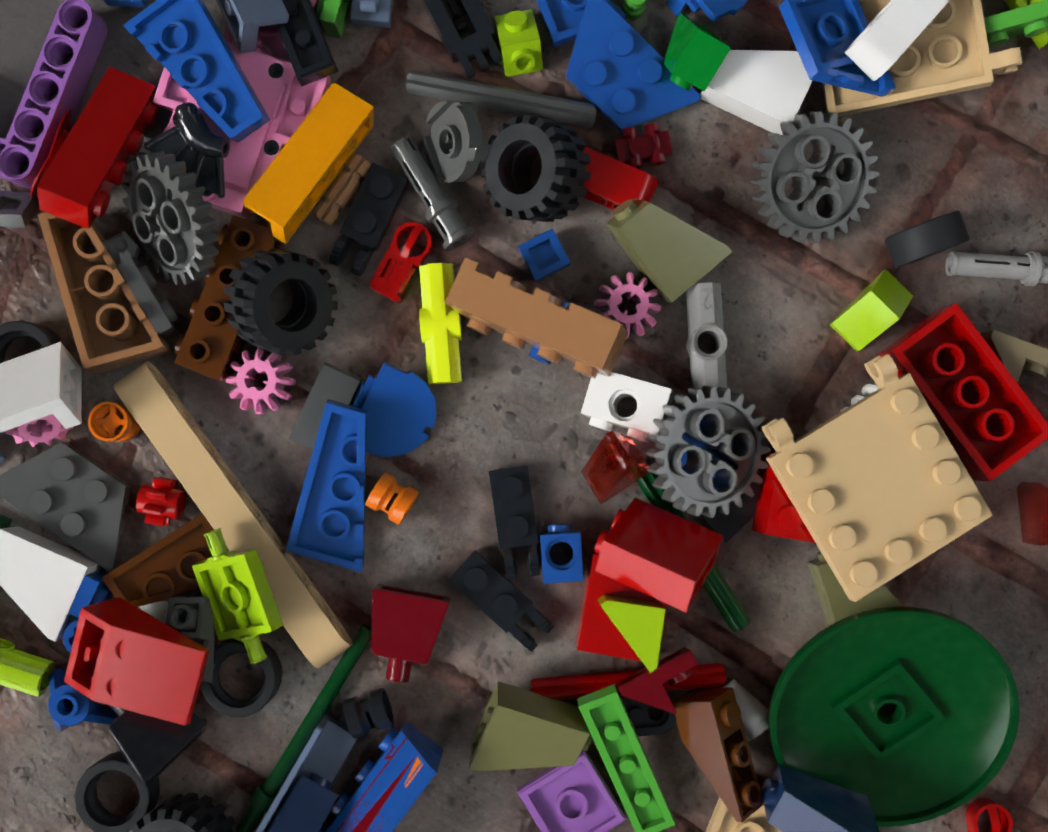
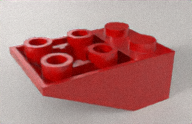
[64,597,210,726]

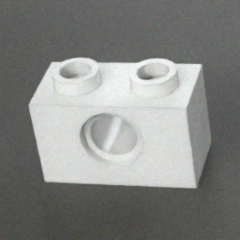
[581,372,675,443]

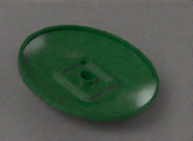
[769,606,1020,827]

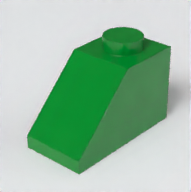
[663,13,731,92]

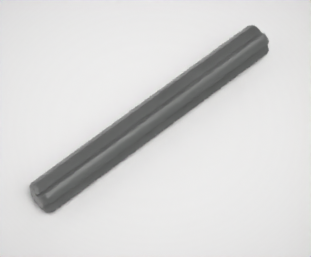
[406,70,597,127]

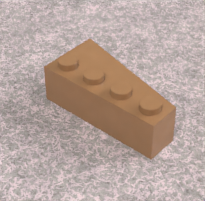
[37,212,173,374]
[445,257,628,379]

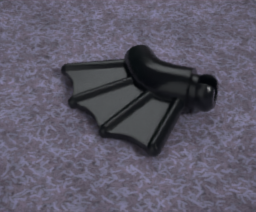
[144,102,230,198]

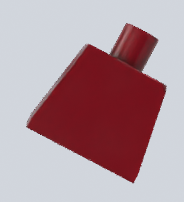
[371,584,451,683]

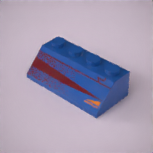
[319,721,443,832]

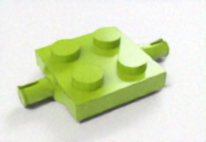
[192,528,283,664]

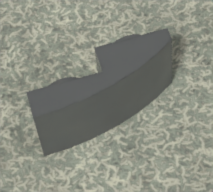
[289,362,361,449]
[166,597,214,683]

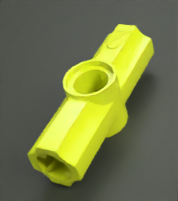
[419,263,462,385]

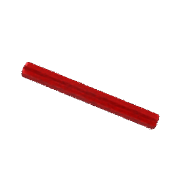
[530,663,726,700]

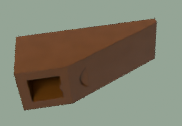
[672,687,763,822]

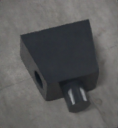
[108,705,207,788]

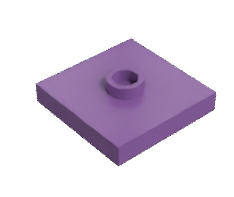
[517,751,627,832]

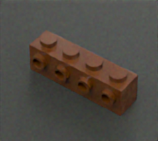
[174,215,285,382]

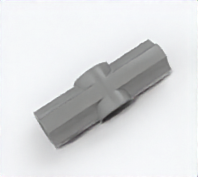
[686,282,728,390]

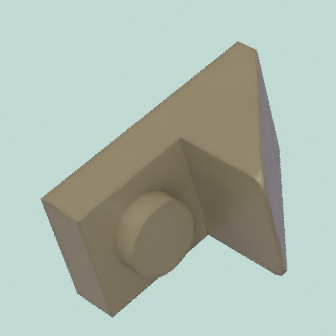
[980,330,1048,383]

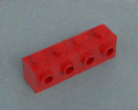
[37,66,160,229]

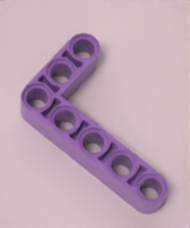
[0,0,108,189]

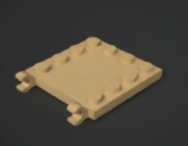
[822,0,1022,117]
[761,354,993,602]

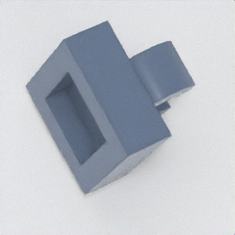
[350,0,394,28]

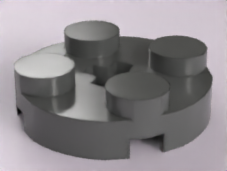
[424,101,488,183]

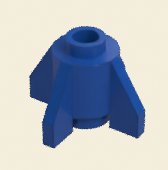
[48,668,119,732]

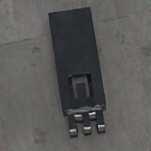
[421,0,503,79]

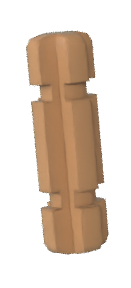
[313,153,371,226]

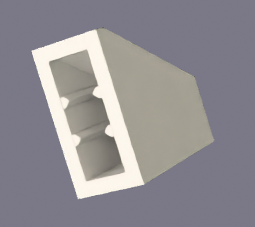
[700,50,812,135]
[0,526,102,642]

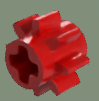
[136,477,186,527]

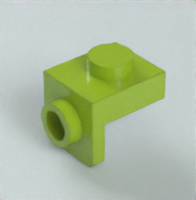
[494,9,543,77]

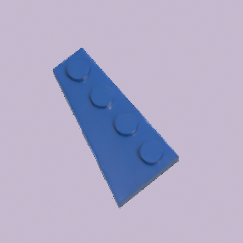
[123,0,270,143]
[285,399,368,572]

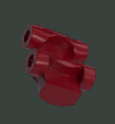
[614,123,672,169]

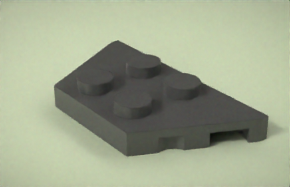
[0,442,131,572]

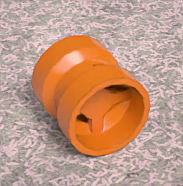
[88,401,141,442]
[365,472,420,525]

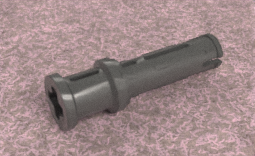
[390,136,476,251]

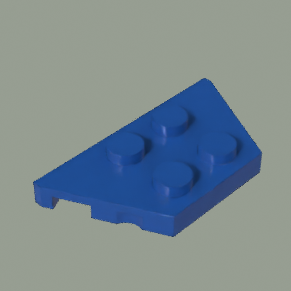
[565,0,702,132]
[779,0,896,97]

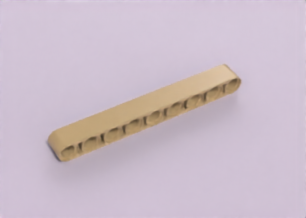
[114,361,352,669]

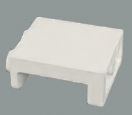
[0,342,82,433]

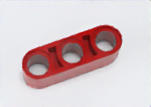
[539,147,659,211]

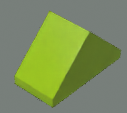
[829,269,914,352]
[597,595,665,673]

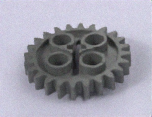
[750,112,879,243]
[122,151,219,285]
[645,385,771,518]

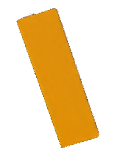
[243,83,374,244]

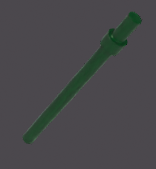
[236,624,372,832]

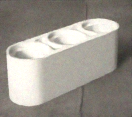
[845,0,949,82]

